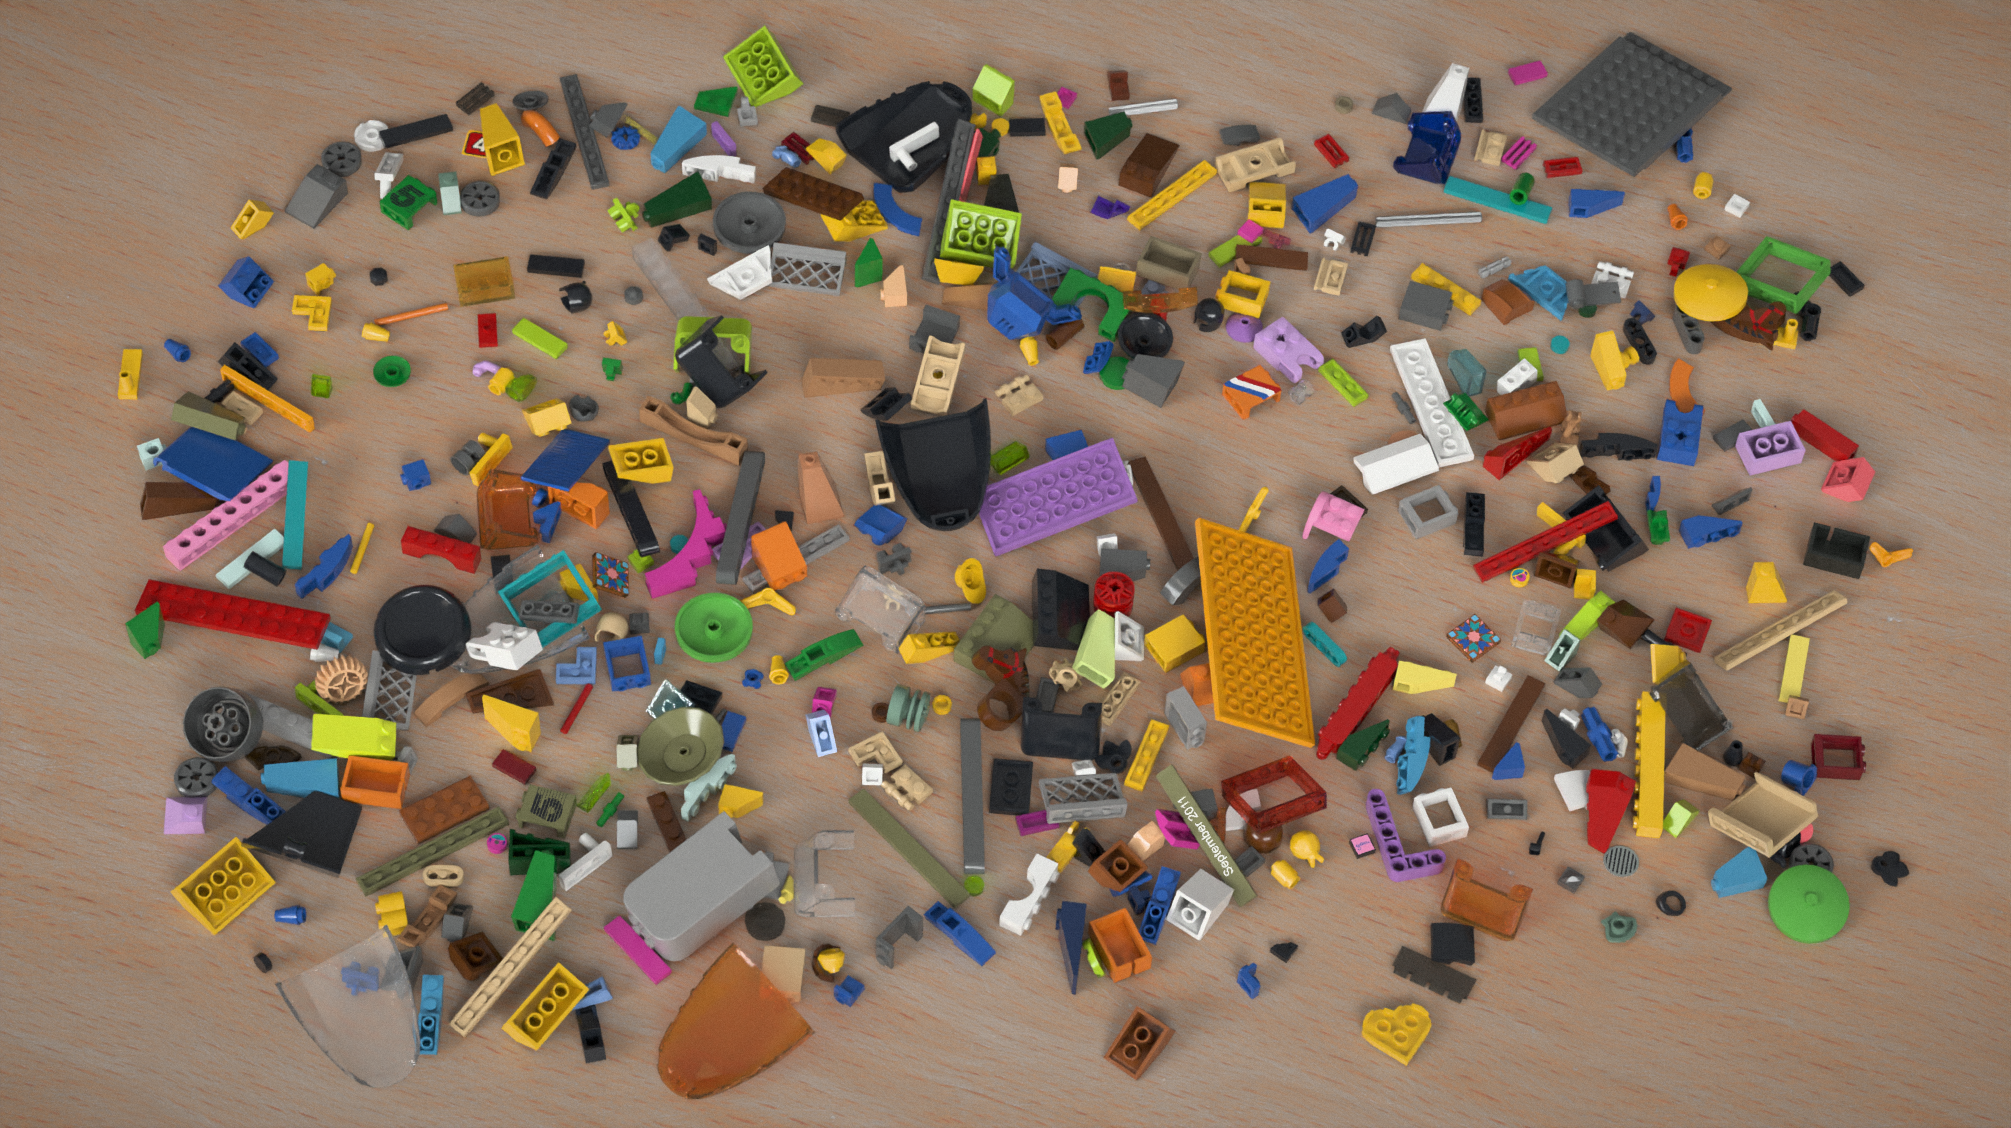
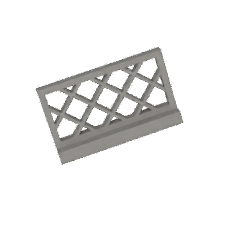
[767,242,847,296]
[362,650,417,731]
[1039,773,1128,824]

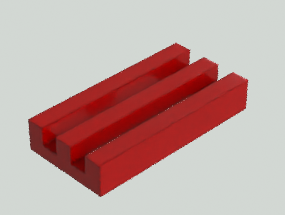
[1314,134,1350,169]
[1543,157,1583,178]

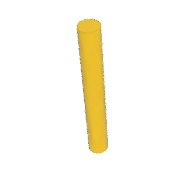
[350,523,374,574]

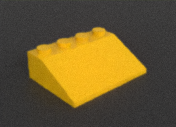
[170,837,276,935]

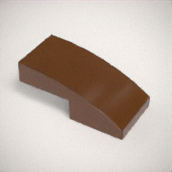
[1570,465,1611,494]

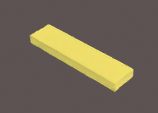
[1779,634,1810,703]

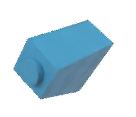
[1711,846,1767,898]

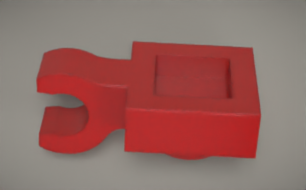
[1667,247,1690,277]

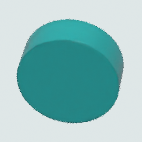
[1550,335,1570,354]
[670,535,689,554]

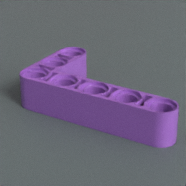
[1366,789,1446,882]

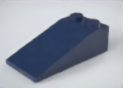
[1055,901,1087,995]

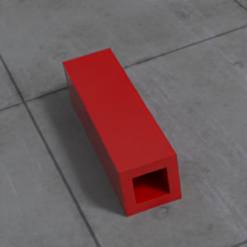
[1791,409,1859,462]

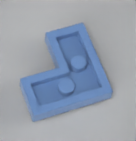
[556,647,597,684]

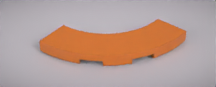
[1669,358,1706,416]

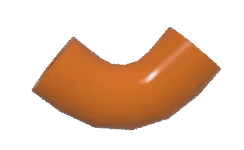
[521,110,560,147]

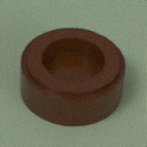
[872,702,889,723]

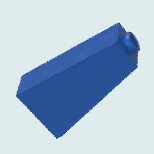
[1291,174,1358,234]
[1045,430,1088,460]

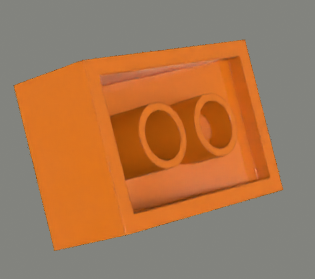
[548,482,610,530]

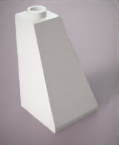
[1418,63,1469,135]

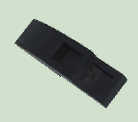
[1579,433,1658,461]
[1463,492,1485,557]

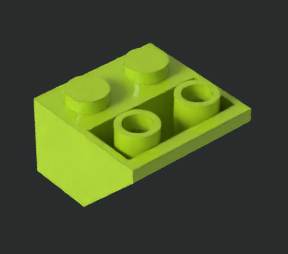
[972,64,1015,117]

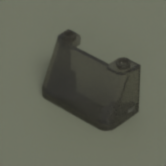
[1649,659,1734,751]

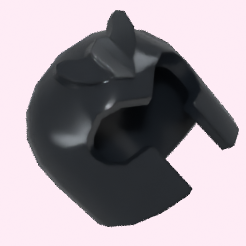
[559,281,593,314]
[1194,298,1225,332]

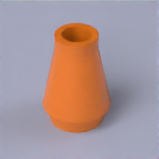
[1667,204,1688,230]

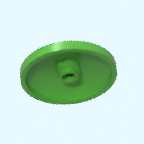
[675,593,753,663]
[1768,865,1850,944]

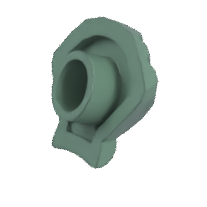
[1601,911,1637,943]

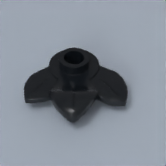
[1094,739,1132,774]
[1871,851,1909,887]

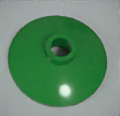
[373,356,411,387]

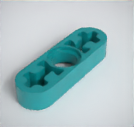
[1302,621,1347,667]

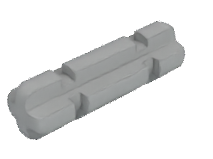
[1478,256,1511,278]

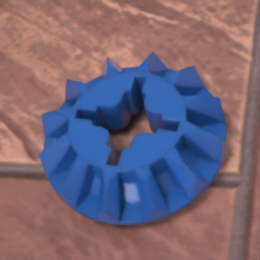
[611,126,640,150]

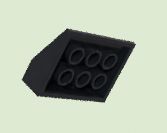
[1032,568,1090,651]

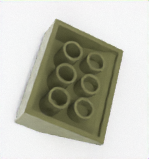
[954,594,1034,683]

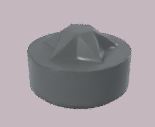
[624,286,643,305]

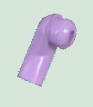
[472,360,501,377]

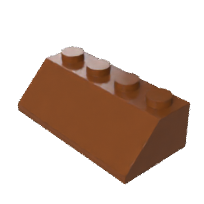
[1485,381,1567,441]

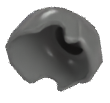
[569,395,599,422]

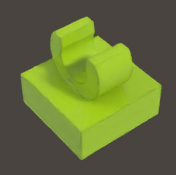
[627,549,654,573]

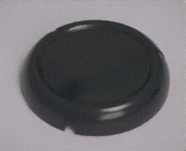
[373,585,471,675]

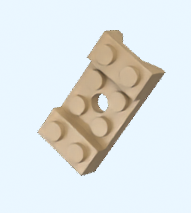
[1215,138,1296,193]
[911,335,966,416]

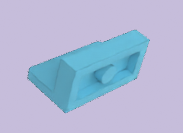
[321,622,353,653]

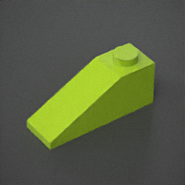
[1559,591,1615,640]

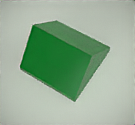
[855,238,883,288]

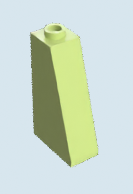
[1072,609,1115,689]

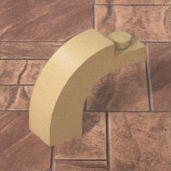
[864,451,895,506]

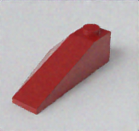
[1483,427,1552,480]
[1586,769,1636,854]

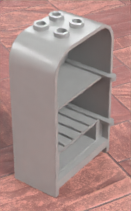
[623,811,780,961]

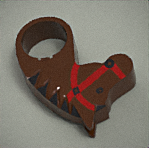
[1710,301,1786,351]
[972,646,1030,731]

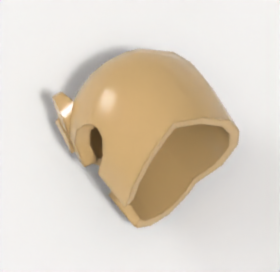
[595,612,629,642]

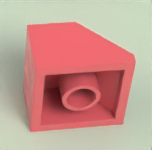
[1821,457,1875,502]

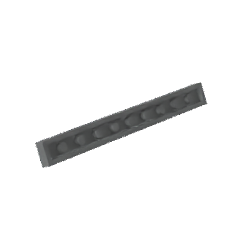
[921,119,975,285]

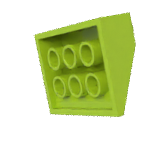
[723,26,803,107]
[940,199,1022,269]

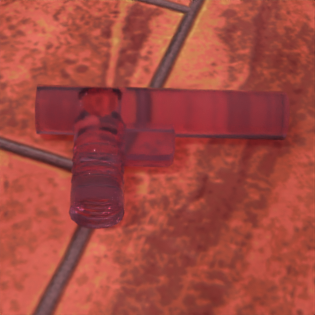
[1261,227,1291,249]

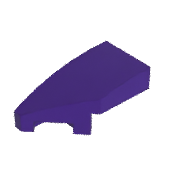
[1090,196,1130,219]

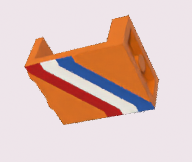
[1222,365,1282,420]

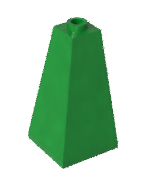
[511,850,557,941]

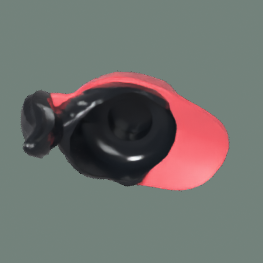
[1770,823,1813,869]

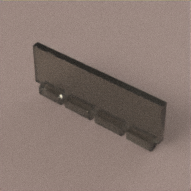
[1392,946,1476,1004]

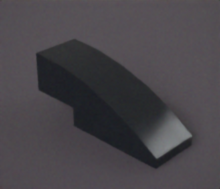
[575,1005,606,1063]

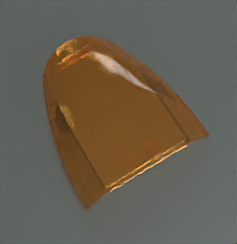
[657,943,815,1099]

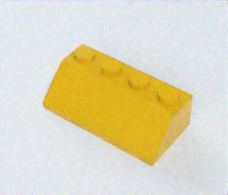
[501,962,589,1050]

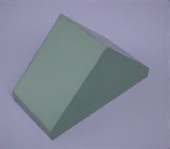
[1544,629,1581,672]

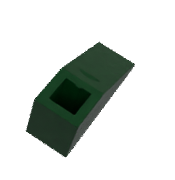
[1336,719,1390,771]

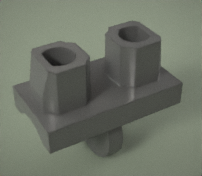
[876,543,912,575]

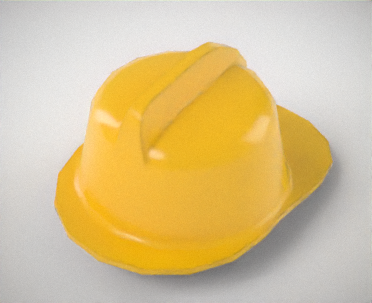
[955,558,986,604]

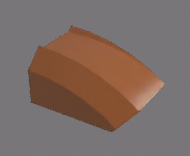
[1481,279,1535,325]

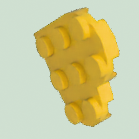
[1362,1003,1431,1066]

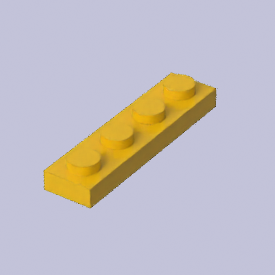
[1411,263,1482,316]

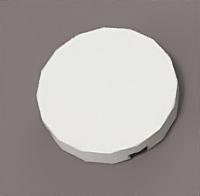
[354,120,388,152]

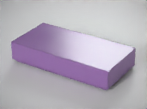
[711,121,737,157]

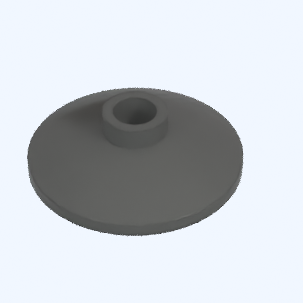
[513,91,549,110]

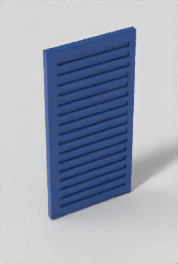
[521,429,610,492]

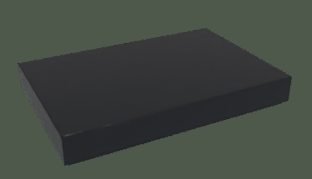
[989,758,1033,816]

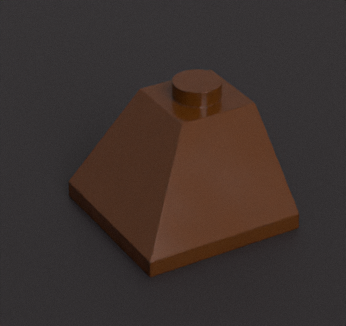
[1534,552,1580,588]
[1596,599,1654,650]

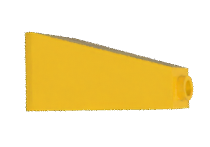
[480,103,525,176]

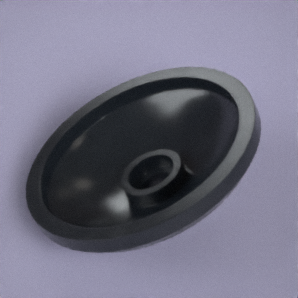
[1118,312,1173,359]

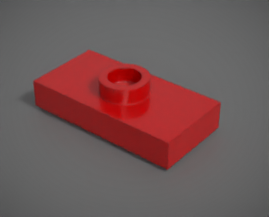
[477,313,498,348]

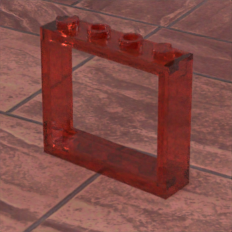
[1221,755,1327,834]

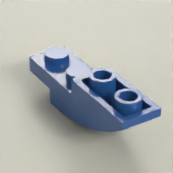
[295,534,353,599]
[211,766,286,825]
[1139,866,1181,945]
[924,901,996,967]

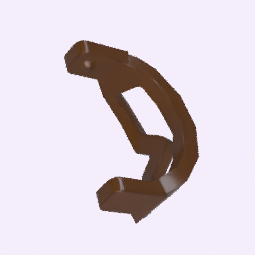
[812,943,840,983]

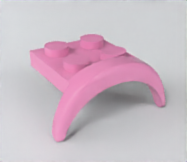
[1302,491,1365,542]

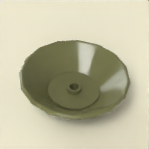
[637,707,724,786]

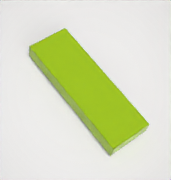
[1208,235,1262,268]
[512,317,568,360]
[1318,358,1369,407]

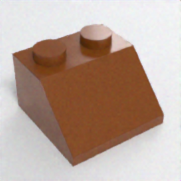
[1087,839,1149,892]

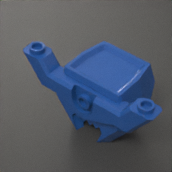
[987,246,1082,340]

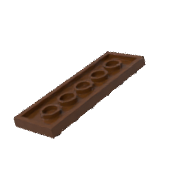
[762,167,864,221]

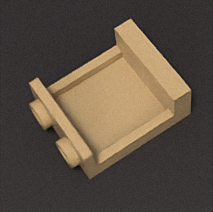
[760,945,806,1003]

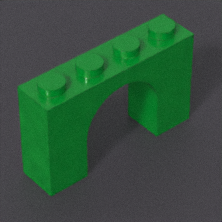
[1052,268,1136,342]

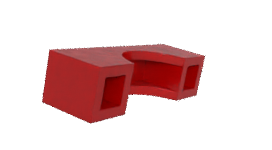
[401,526,482,574]

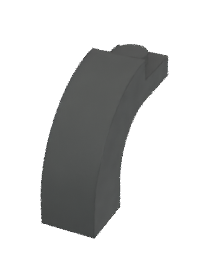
[1160,557,1201,605]

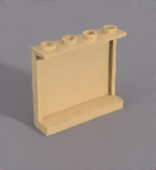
[1708,772,1818,858]

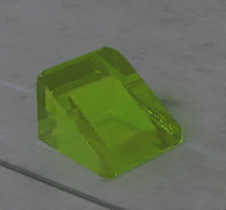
[311,374,333,398]

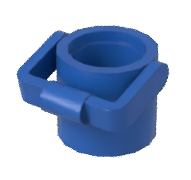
[1781,760,1817,796]

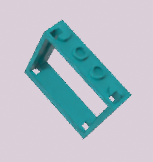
[498,550,602,648]

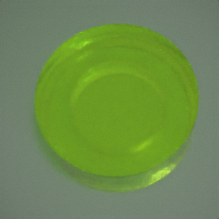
[964,875,984,897]

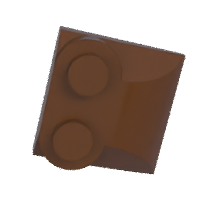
[448,932,503,981]

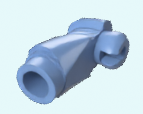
[772,145,801,168]
[1385,736,1407,763]

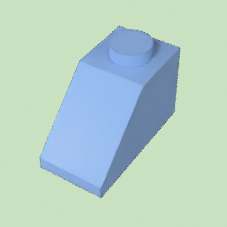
[805,710,837,757]

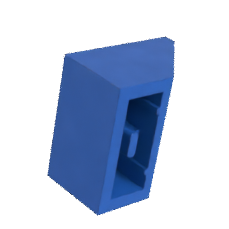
[218,256,275,308]

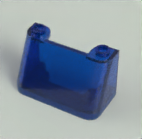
[1393,111,1461,185]

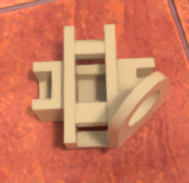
[1049,658,1083,692]

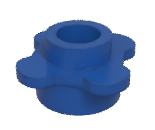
[742,669,764,689]

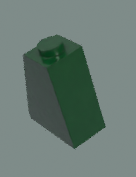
[1084,111,1133,160]

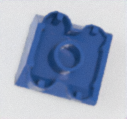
[854,504,908,545]

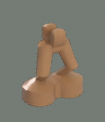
[1559,410,1582,447]

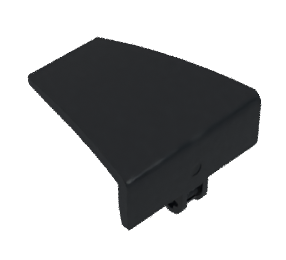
[241,791,362,878]

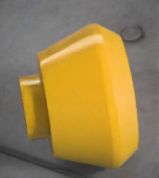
[817,948,845,973]

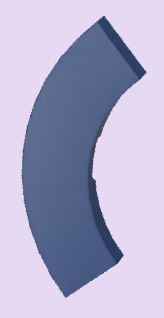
[873,183,922,236]

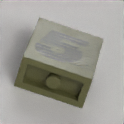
[516,784,577,839]

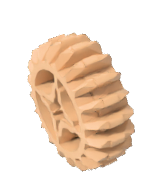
[315,655,368,705]

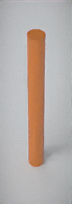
[374,303,448,326]

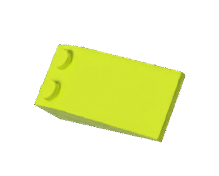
[311,714,396,761]

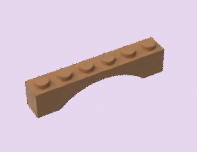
[639,395,748,466]

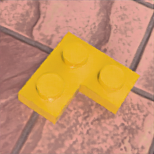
[292,295,332,331]

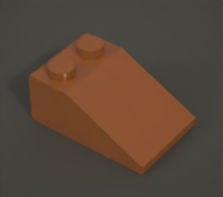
[1103,1006,1176,1080]

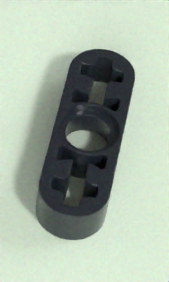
[1623,318,1657,365]

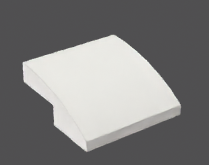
[1554,770,1590,811]

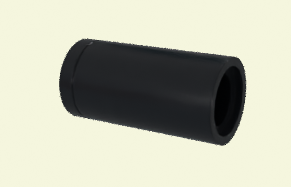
[243,551,287,587]

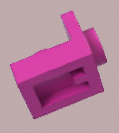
[812,686,837,718]

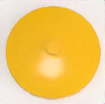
[1673,264,1748,321]

